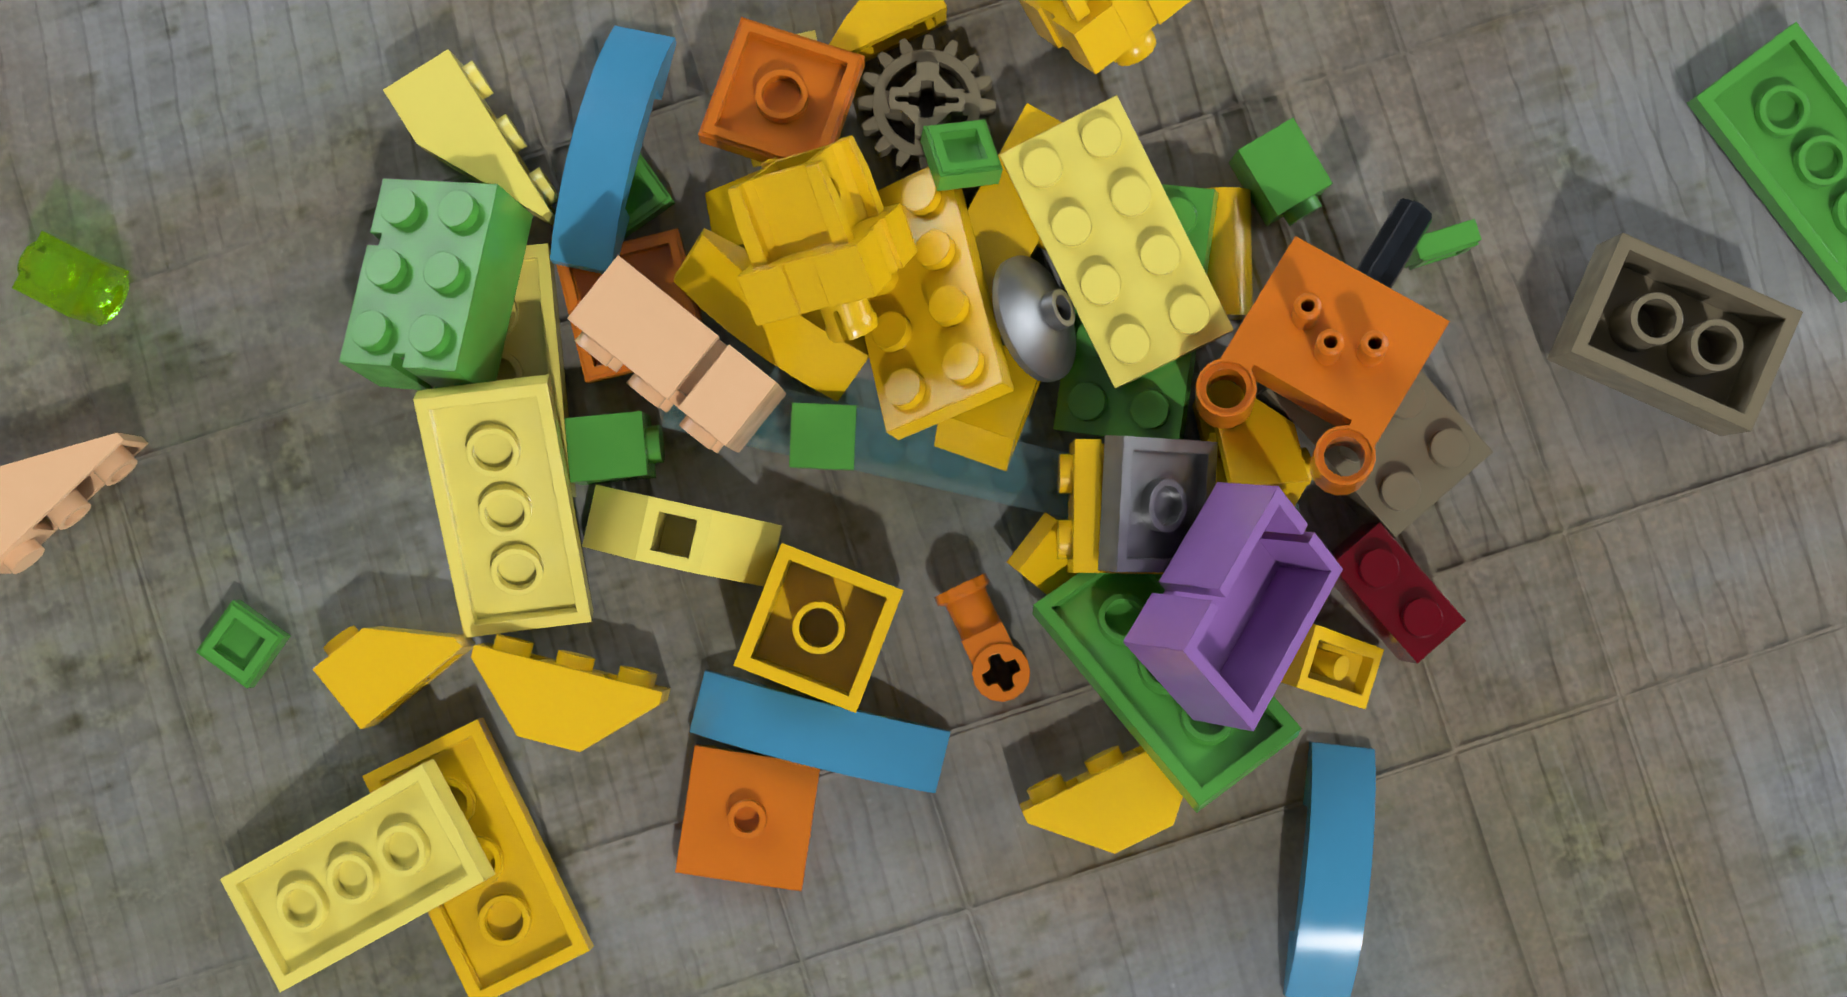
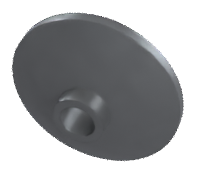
[992,255,1076,382]

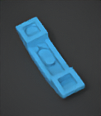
[550,25,677,274]
[689,670,951,793]
[1283,741,1376,997]

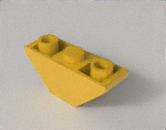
[471,634,671,752]
[1019,745,1183,854]

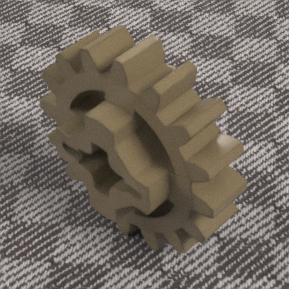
[858,35,996,173]

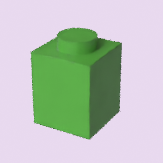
[1228,118,1333,226]
[564,411,665,485]

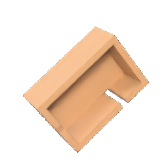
[567,255,787,454]

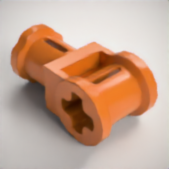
[934,573,1030,702]

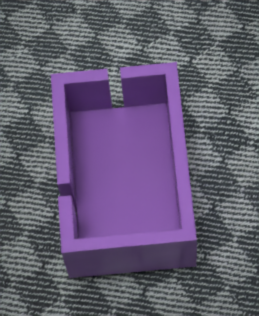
[1123,482,1343,731]

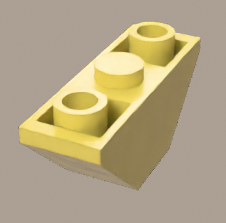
[582,485,783,587]

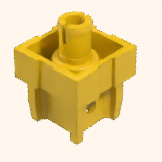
[1019,0,1192,74]
[728,135,918,343]

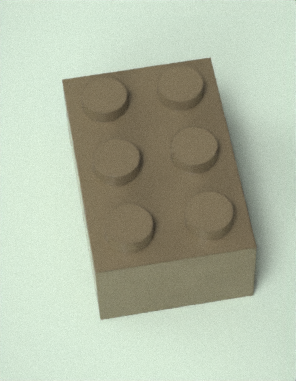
[1547,233,1803,436]
[1256,370,1493,538]

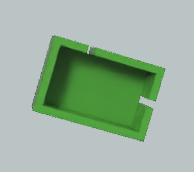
[339,179,533,390]

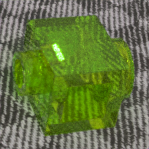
[12,231,130,327]

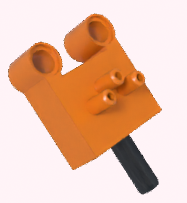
[1195,198,1450,495]

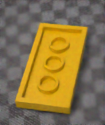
[864,166,1014,440]
[362,717,594,997]

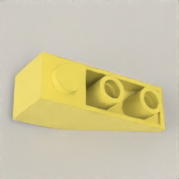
[383,49,559,227]

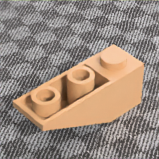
[0,433,149,574]

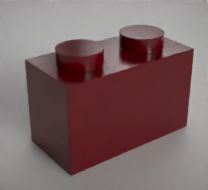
[1330,522,1466,664]

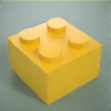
[733,543,904,713]

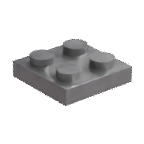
[1098,435,1218,572]

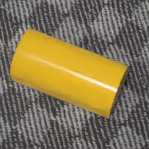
[1207,187,1253,320]

